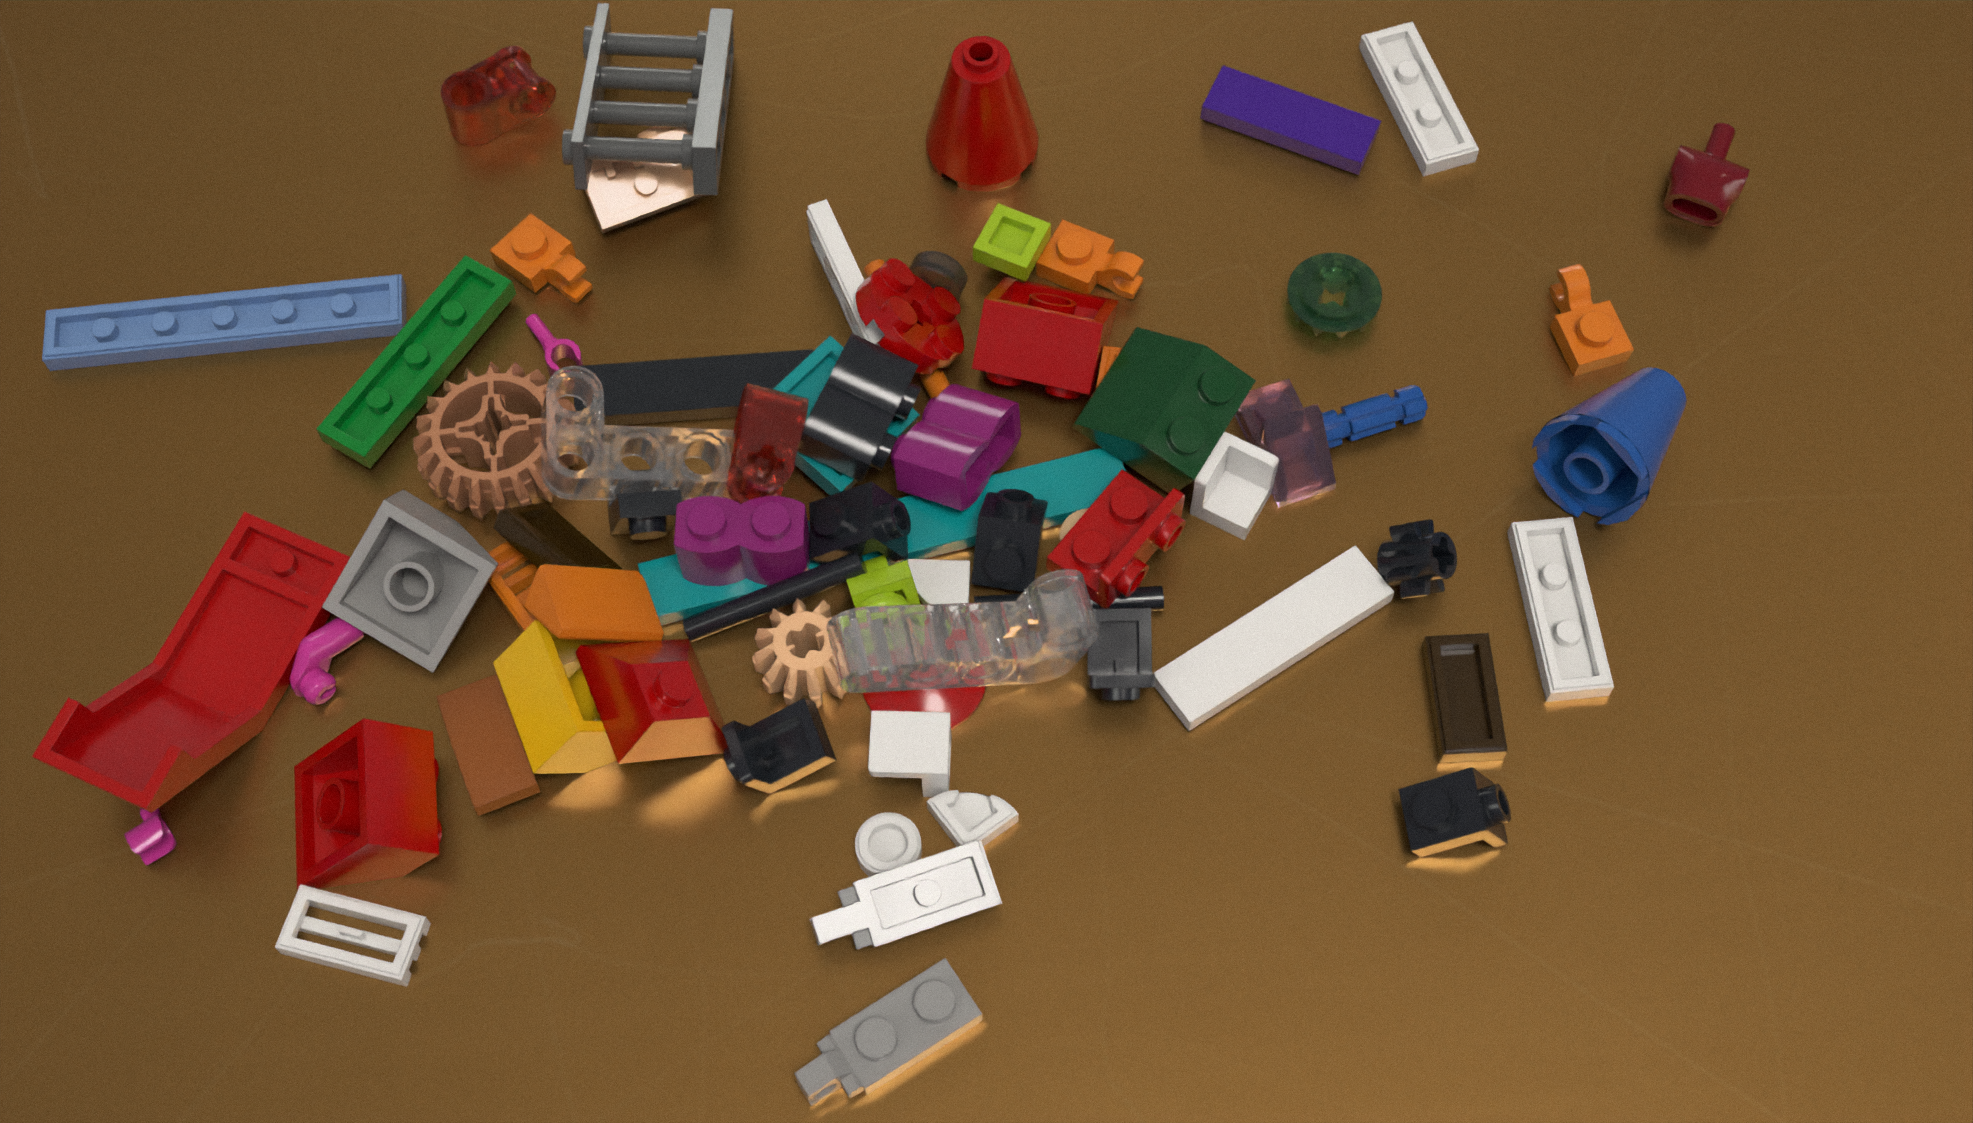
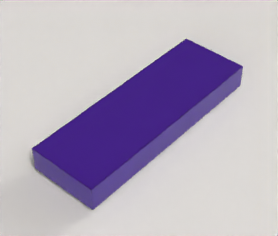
[1200,65,1381,175]

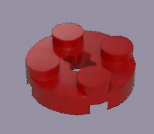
[856,258,964,375]

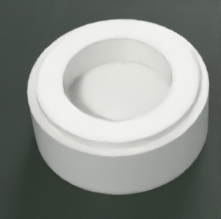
[855,812,922,877]

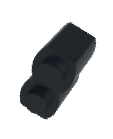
[795,333,922,482]

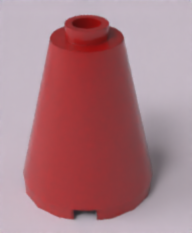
[926,36,1039,192]

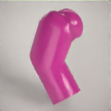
[289,617,364,705]

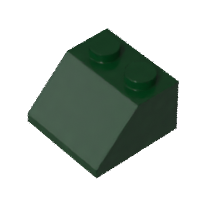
[1071,327,1256,493]

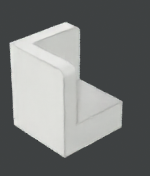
[1190,432,1279,540]
[868,710,952,797]

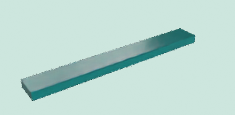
[638,448,1125,625]

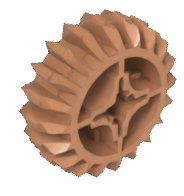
[413,361,582,521]

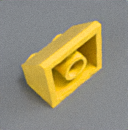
[493,620,630,774]

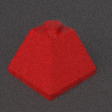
[575,639,728,764]

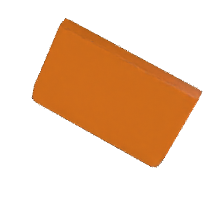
[524,564,664,642]

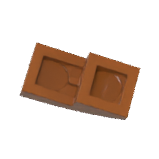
[436,673,541,816]

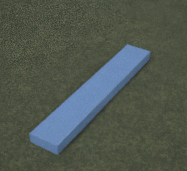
[42,274,406,371]

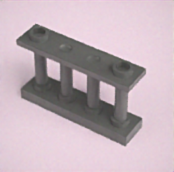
[562,3,735,195]

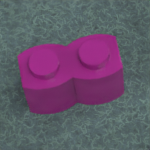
[891,384,1021,511]
[674,496,810,586]

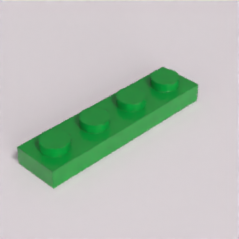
[316,255,517,469]

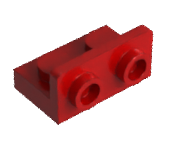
[1046,469,1186,608]

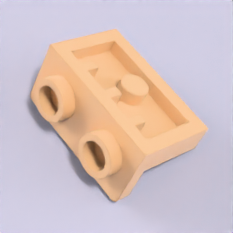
[585,126,706,234]

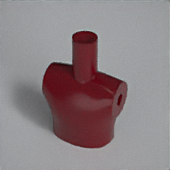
[1664,123,1750,227]

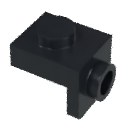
[605,469,682,540]
[809,481,911,565]
[971,489,1048,593]
[1086,608,1155,700]
[722,698,837,794]
[1398,767,1511,857]

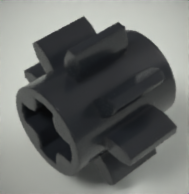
[1377,519,1457,599]

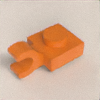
[490,213,593,303]
[1036,219,1144,299]
[1549,264,1634,377]

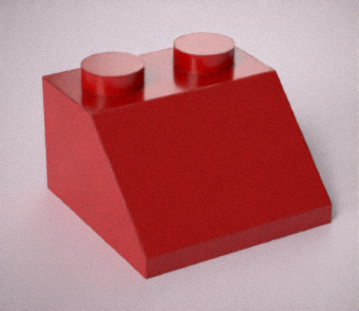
[972,276,1119,398]
[294,718,442,889]

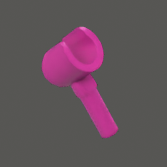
[525,314,583,382]
[124,808,177,866]

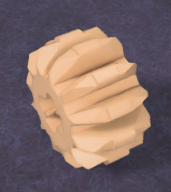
[753,598,862,709]

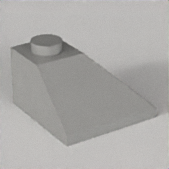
[322,489,498,673]

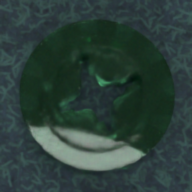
[1286,253,1382,339]

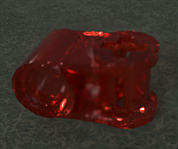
[440,46,556,146]
[727,383,809,504]

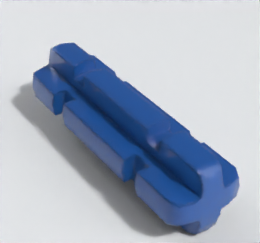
[1309,385,1428,450]

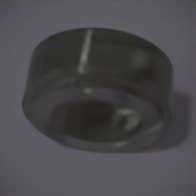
[909,251,968,301]

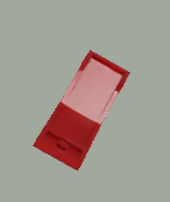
[32,511,350,813]

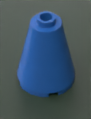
[1532,367,1686,525]

